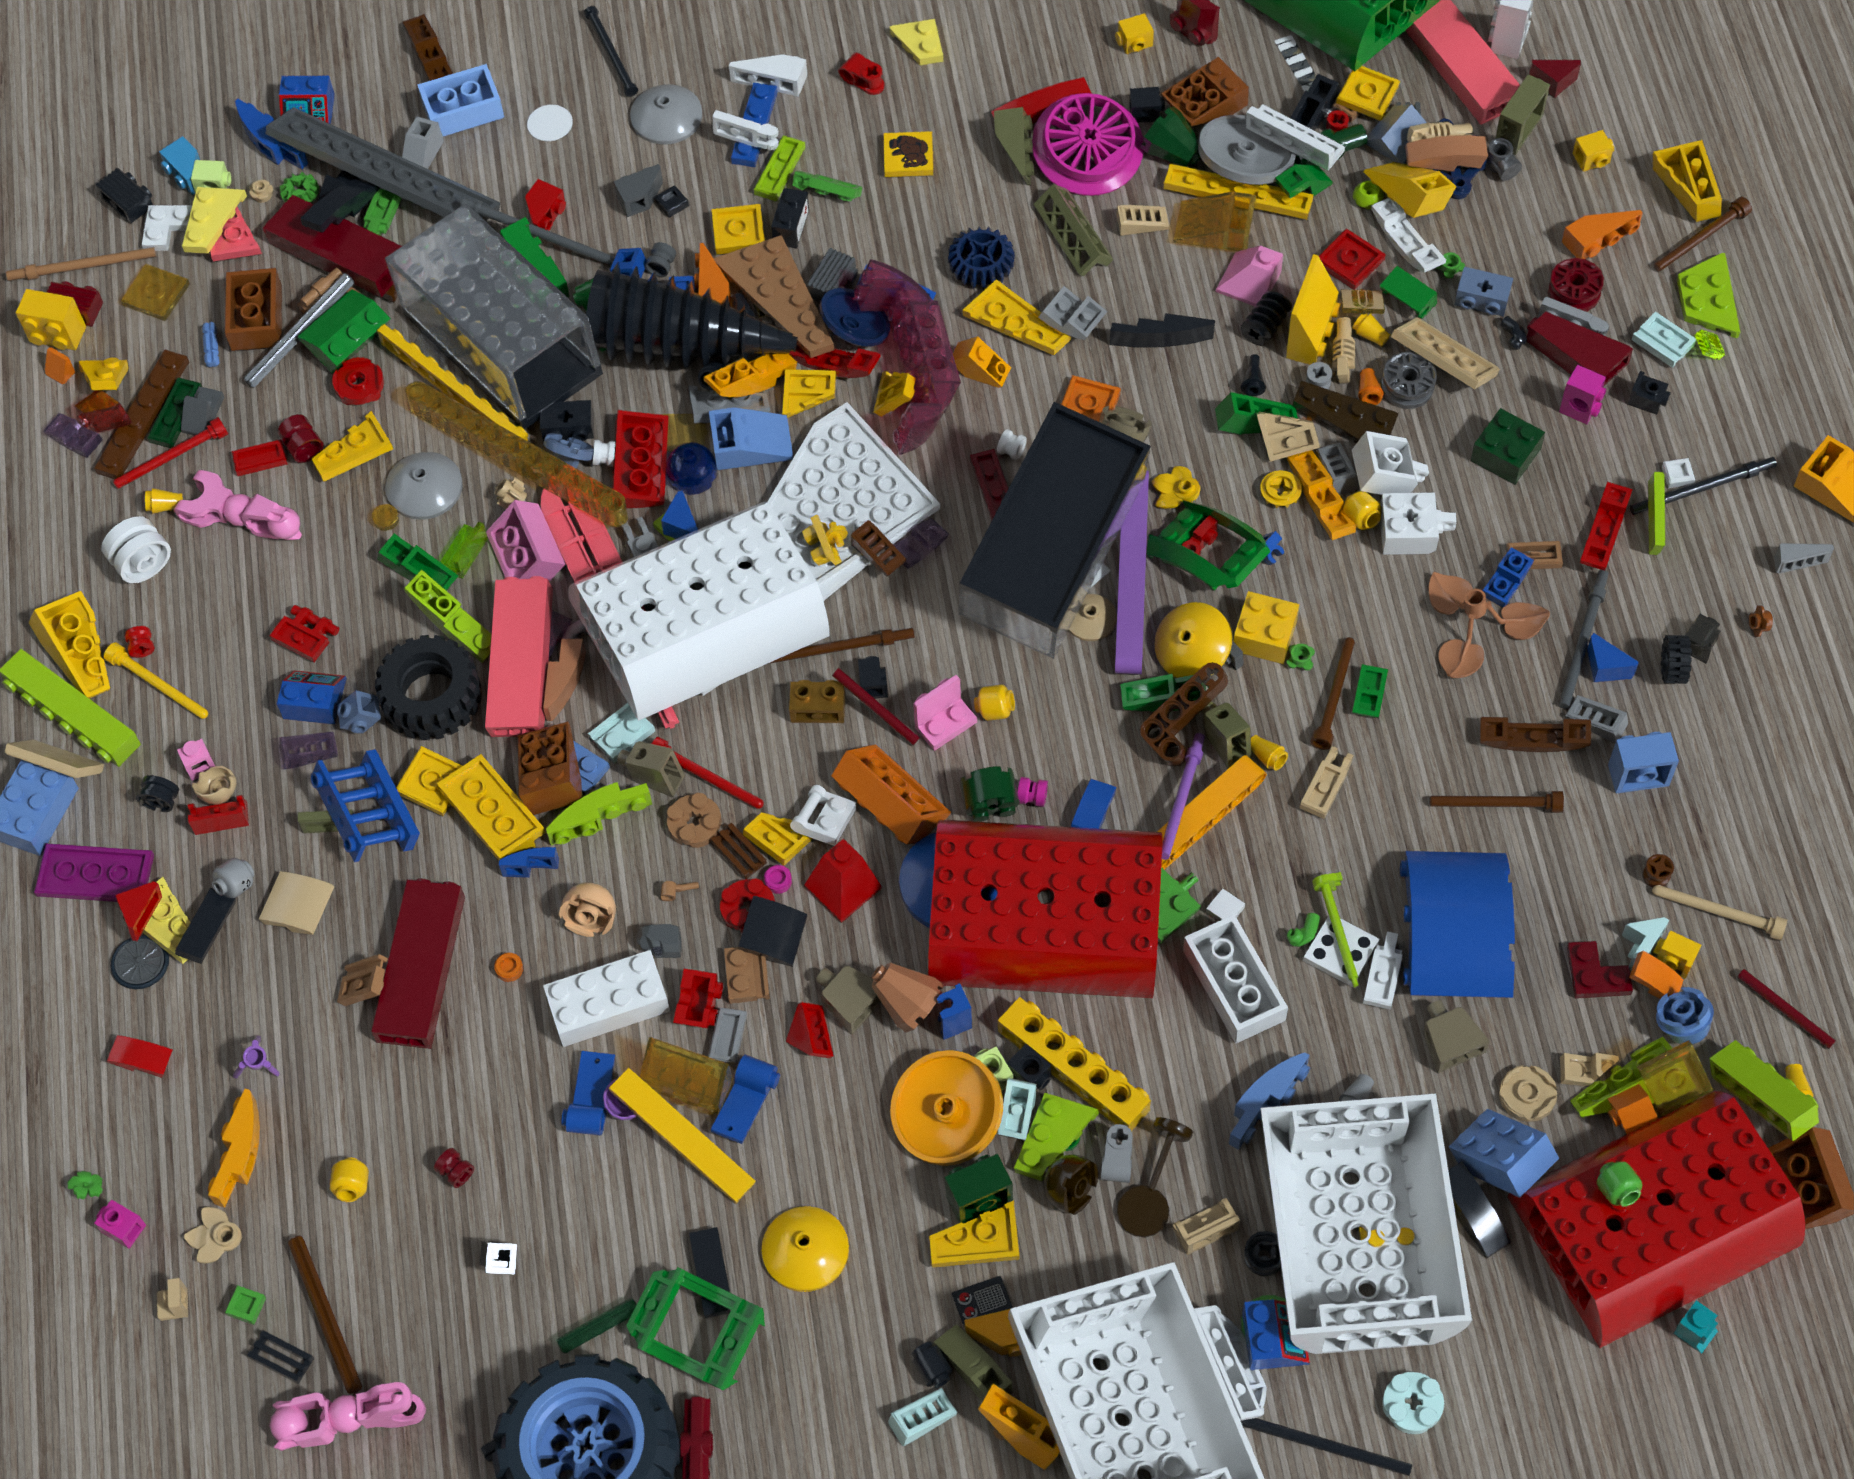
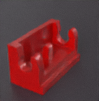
[188,795,249,835]

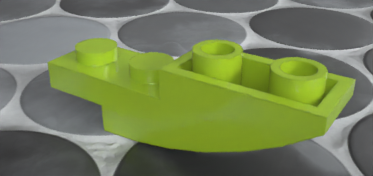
[404,570,492,663]
[546,782,652,845]

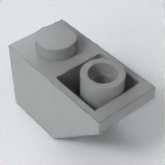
[402,116,444,169]

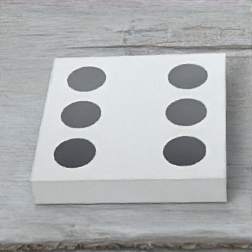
[1303,916,1380,987]

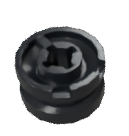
[136,775,180,812]
[1244,1231,1281,1277]

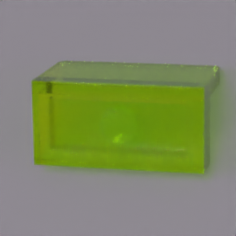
[440,522,488,579]

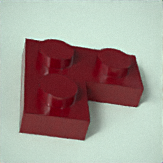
[1567,941,1633,999]

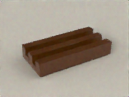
[710,822,767,879]

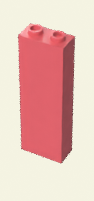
[1405,0,1520,125]
[485,576,553,737]

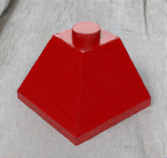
[804,838,882,923]

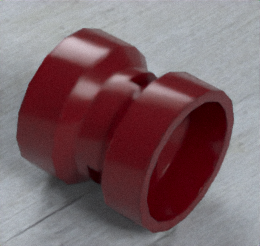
[434,1148,475,1188]

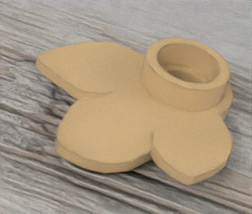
[184,1207,242,1263]

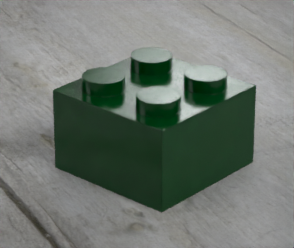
[1470,408,1545,485]
[945,1153,1013,1223]

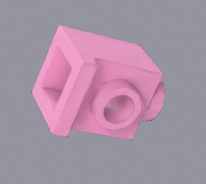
[177,739,215,781]

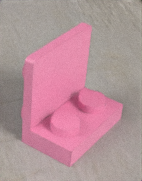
[913,675,977,751]

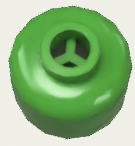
[1597,1161,1642,1207]

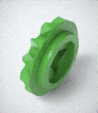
[280,172,319,203]

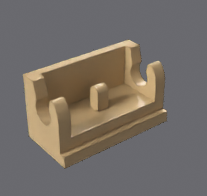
[1172,1198,1240,1255]

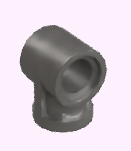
[1486,138,1522,181]

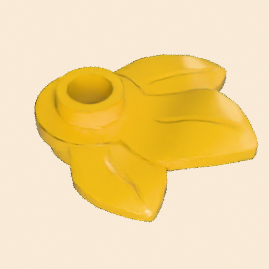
[1151,466,1201,509]

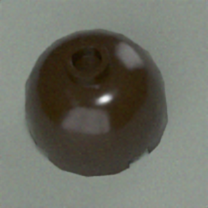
[1044,1155,1099,1215]

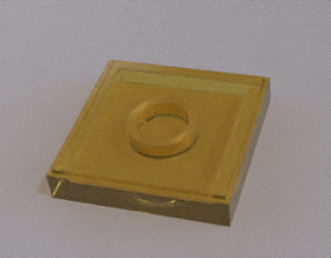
[121,264,190,321]
[1637,1040,1713,1116]

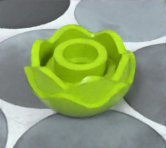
[1353,180,1384,209]

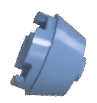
[1656,987,1714,1045]

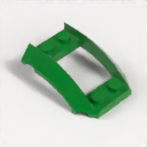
[1146,500,1270,591]
[626,1267,765,1390]

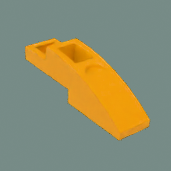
[704,354,797,397]
[208,1088,260,1208]

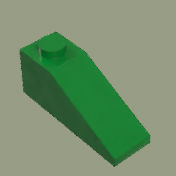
[1215,392,1298,434]

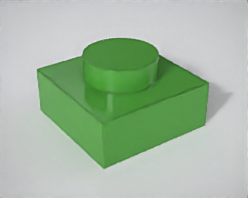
[225,1286,266,1325]

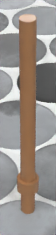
[6,247,156,281]

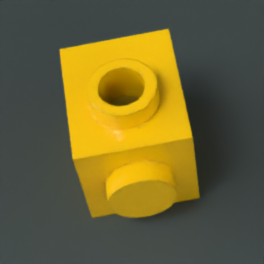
[1115,13,1154,54]
[1572,130,1614,172]

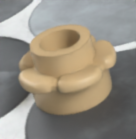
[249,180,273,203]

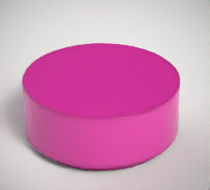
[764,865,792,894]

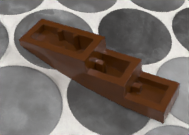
[403,14,453,81]

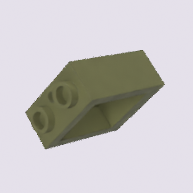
[1495,74,1550,155]

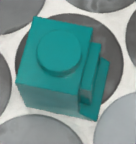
[1673,1300,1718,1354]

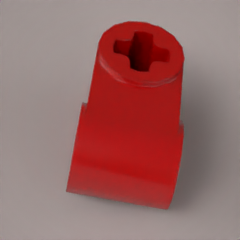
[838,52,885,95]

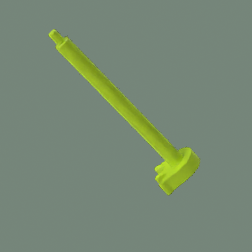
[1312,872,1358,987]

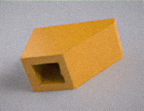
[949,336,1011,388]

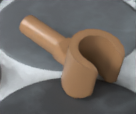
[661,881,699,901]

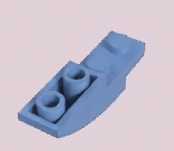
[1229,1052,1311,1150]

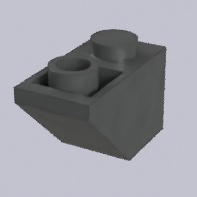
[614,164,663,217]

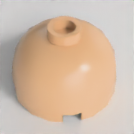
[559,883,616,937]

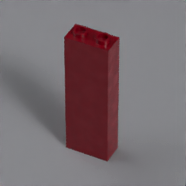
[262,195,412,298]
[371,878,465,1049]

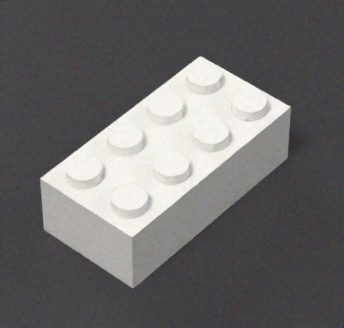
[1183,915,1288,1044]
[543,950,670,1047]

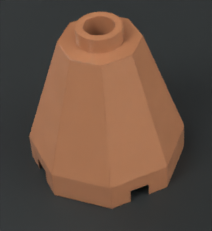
[871,963,944,1033]

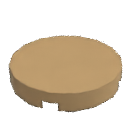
[1499,1066,1557,1122]

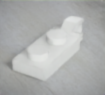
[1363,931,1402,1010]

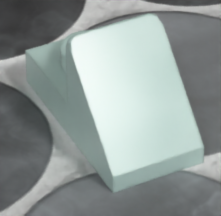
[1622,917,1669,971]
[998,1078,1037,1140]

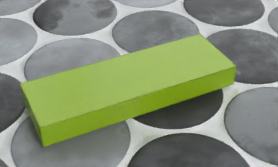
[754,135,805,202]
[1648,472,1665,555]

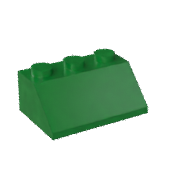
[297,289,391,374]

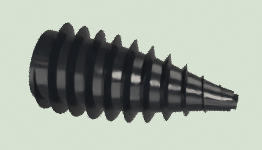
[584,262,798,368]

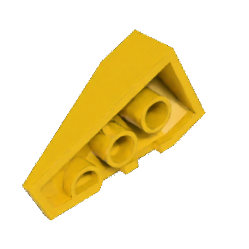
[29,591,110,699]

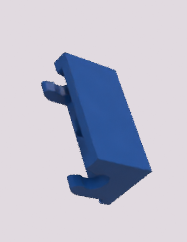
[937,983,972,1040]

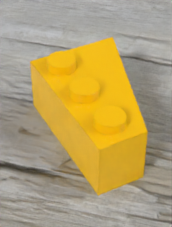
[1653,140,1722,222]

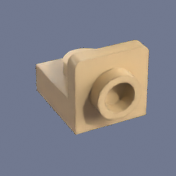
[157,1278,188,1321]

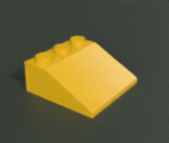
[1286,254,1341,365]

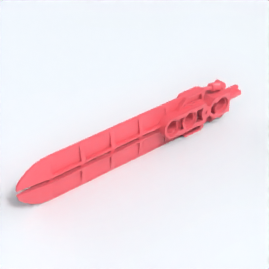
[541,477,679,729]

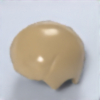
[192,766,237,805]

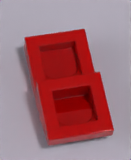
[107,1035,173,1078]

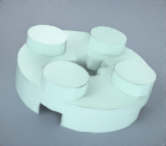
[1383,1372,1444,1434]

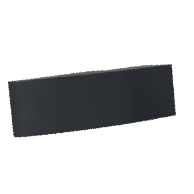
[1290,74,1341,131]
[1448,1162,1511,1259]

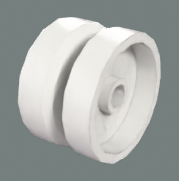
[101,517,171,583]

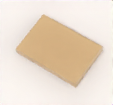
[5,740,104,778]

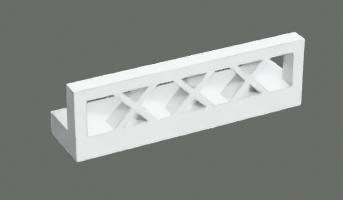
[1246,104,1345,171]

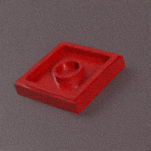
[1319,228,1386,290]

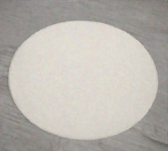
[527,105,573,141]

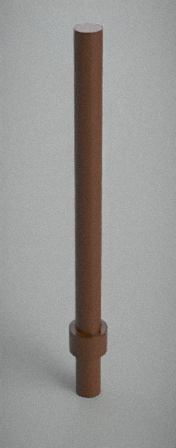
[768,628,915,664]

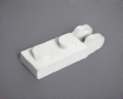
[712,110,778,150]

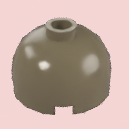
[1099,406,1151,442]

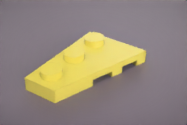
[182,187,247,254]

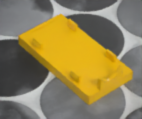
[437,754,545,861]

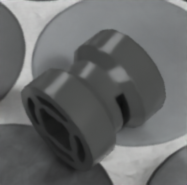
[645,242,676,277]

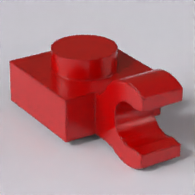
[1182,515,1218,555]

